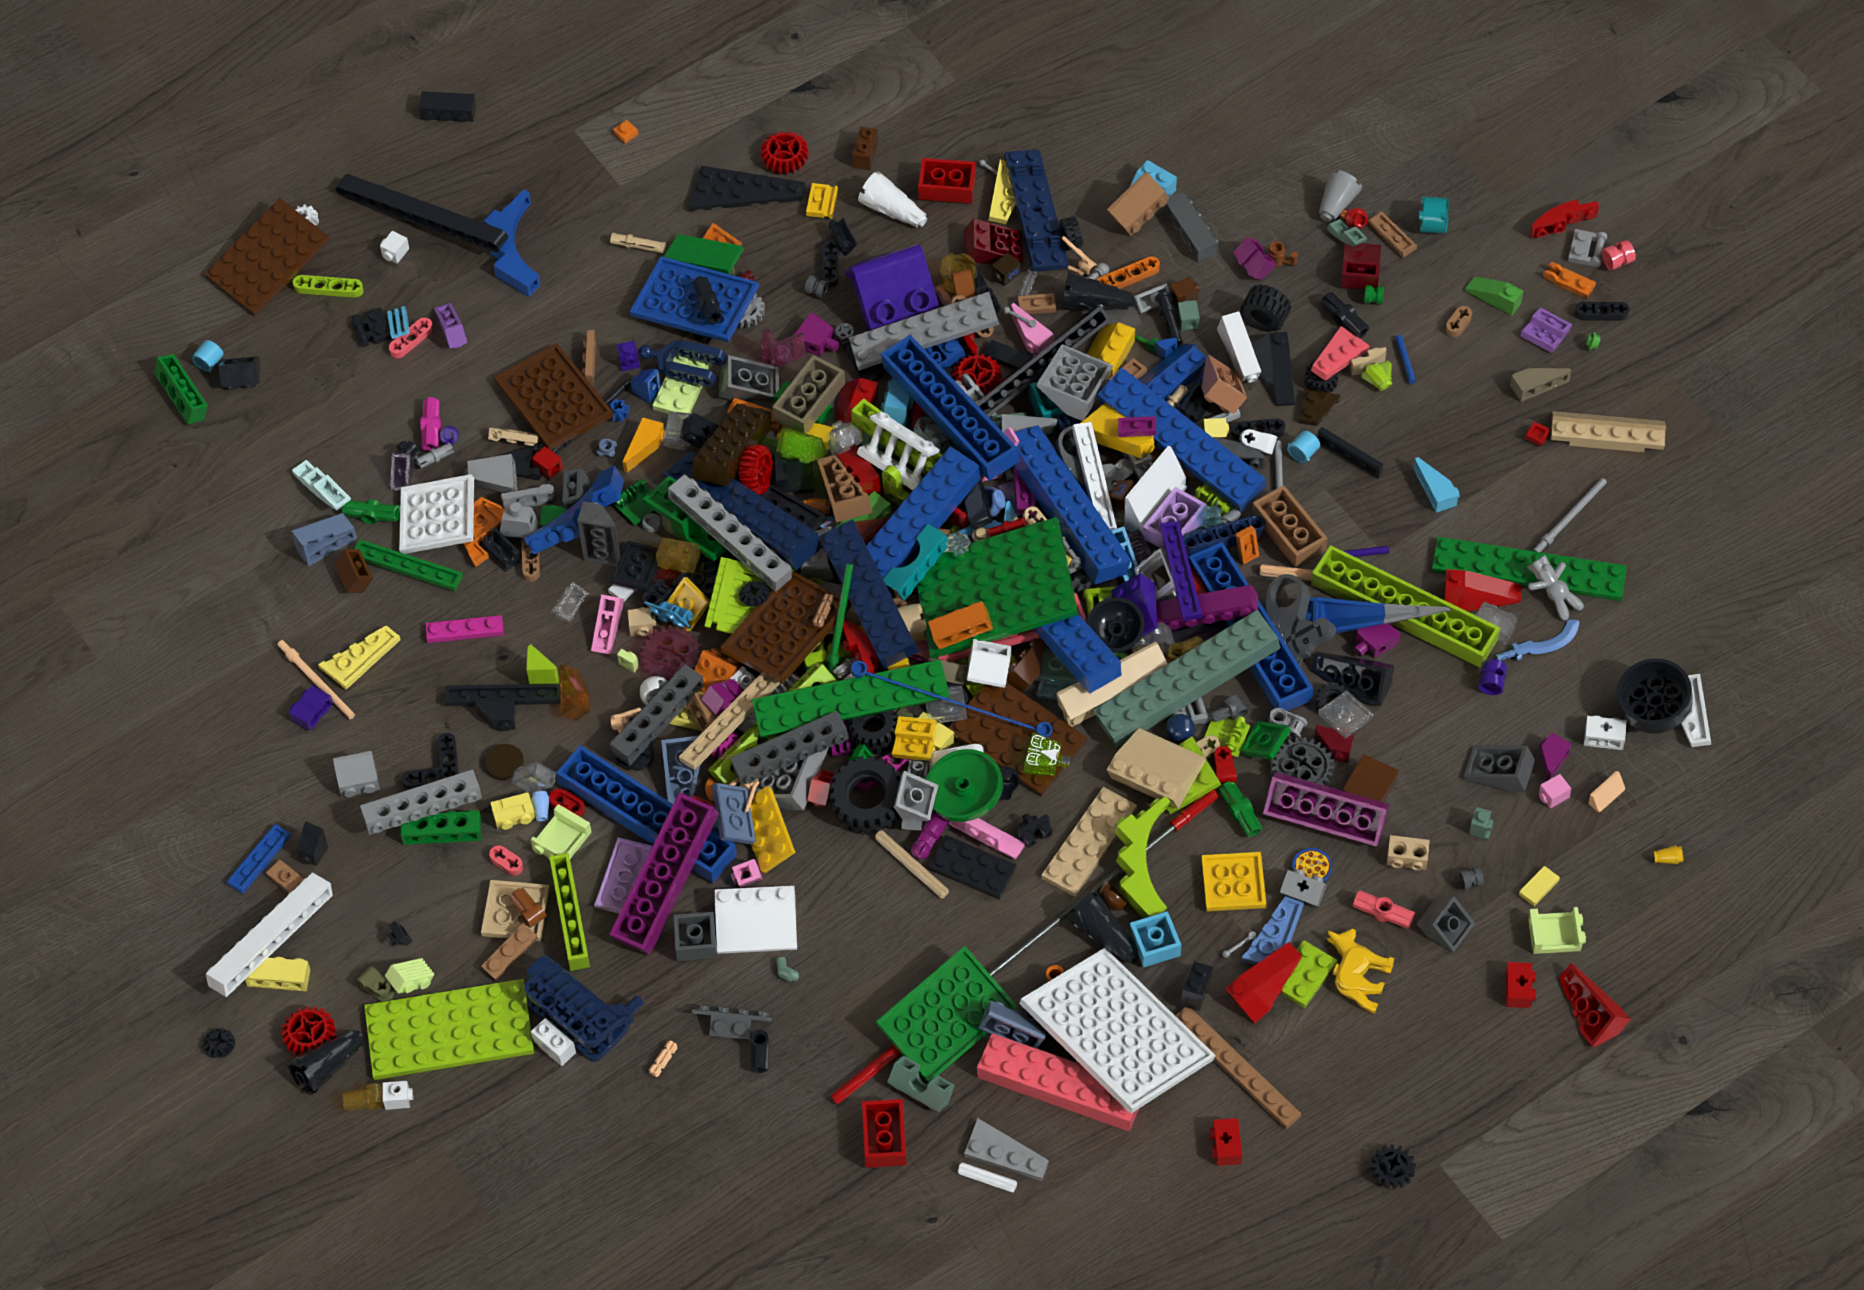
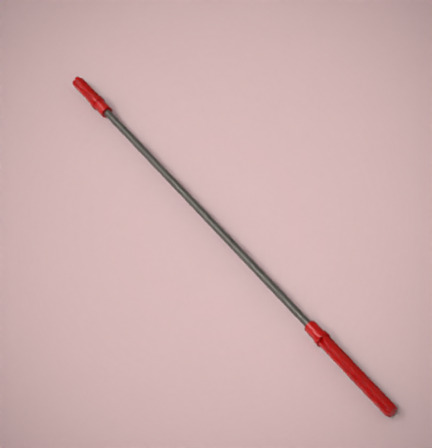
[830,790,1219,1104]

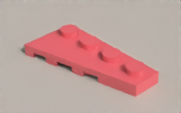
[1311,326,1370,381]

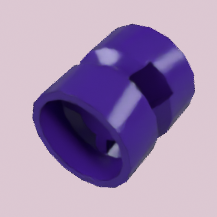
[1478,659,1507,695]

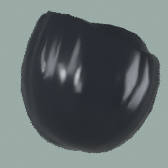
[999,766,1020,800]

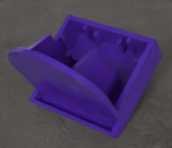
[845,244,940,331]

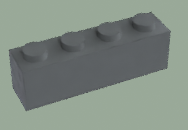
[1164,192,1219,262]

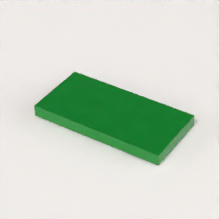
[664,234,744,274]

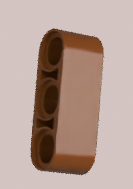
[952,269,975,302]

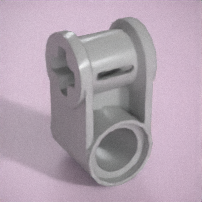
[1268,708,1307,741]

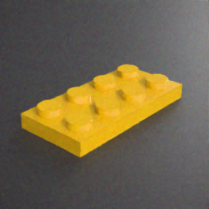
[750,786,796,873]

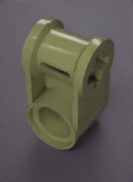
[356,966,394,1002]

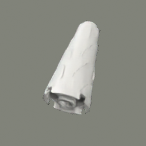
[858,171,927,228]

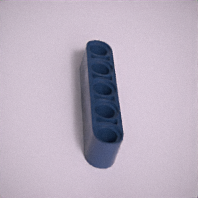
[1183,516,1265,557]

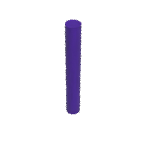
[1344,546,1389,557]

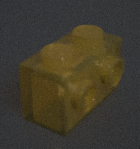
[656,537,701,573]

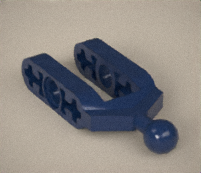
[638,340,727,387]

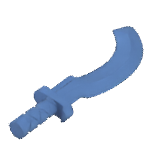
[1495,620,1579,661]

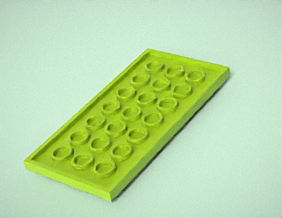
[364,979,534,1080]

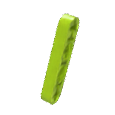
[293,275,364,298]

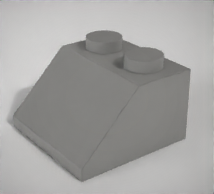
[333,751,380,797]

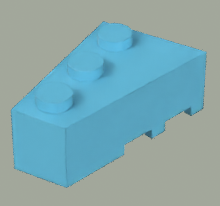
[881,378,913,427]

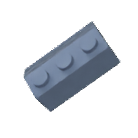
[978,1001,1046,1049]

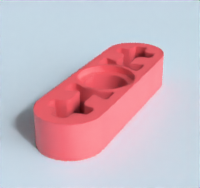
[389,318,433,358]

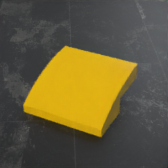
[892,716,937,761]

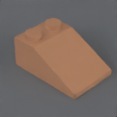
[1202,355,1247,414]

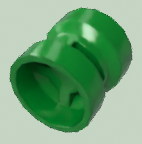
[1364,285,1384,305]

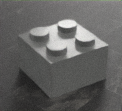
[674,912,717,961]

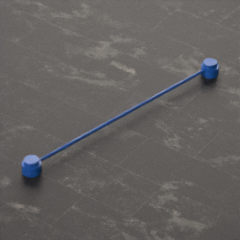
[851,661,1052,739]

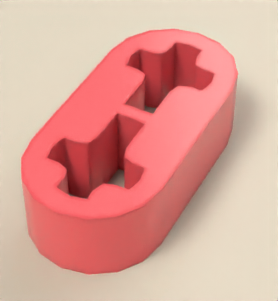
[489,846,523,876]

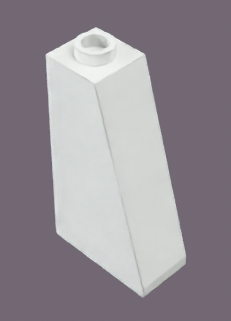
[1217,311,1261,383]

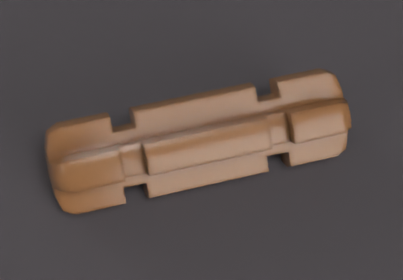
[812,594,834,628]

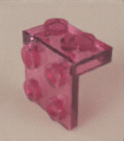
[760,329,806,367]

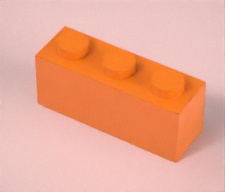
[928,601,993,649]

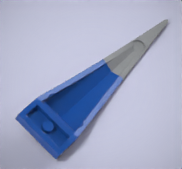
[1305,597,1450,634]

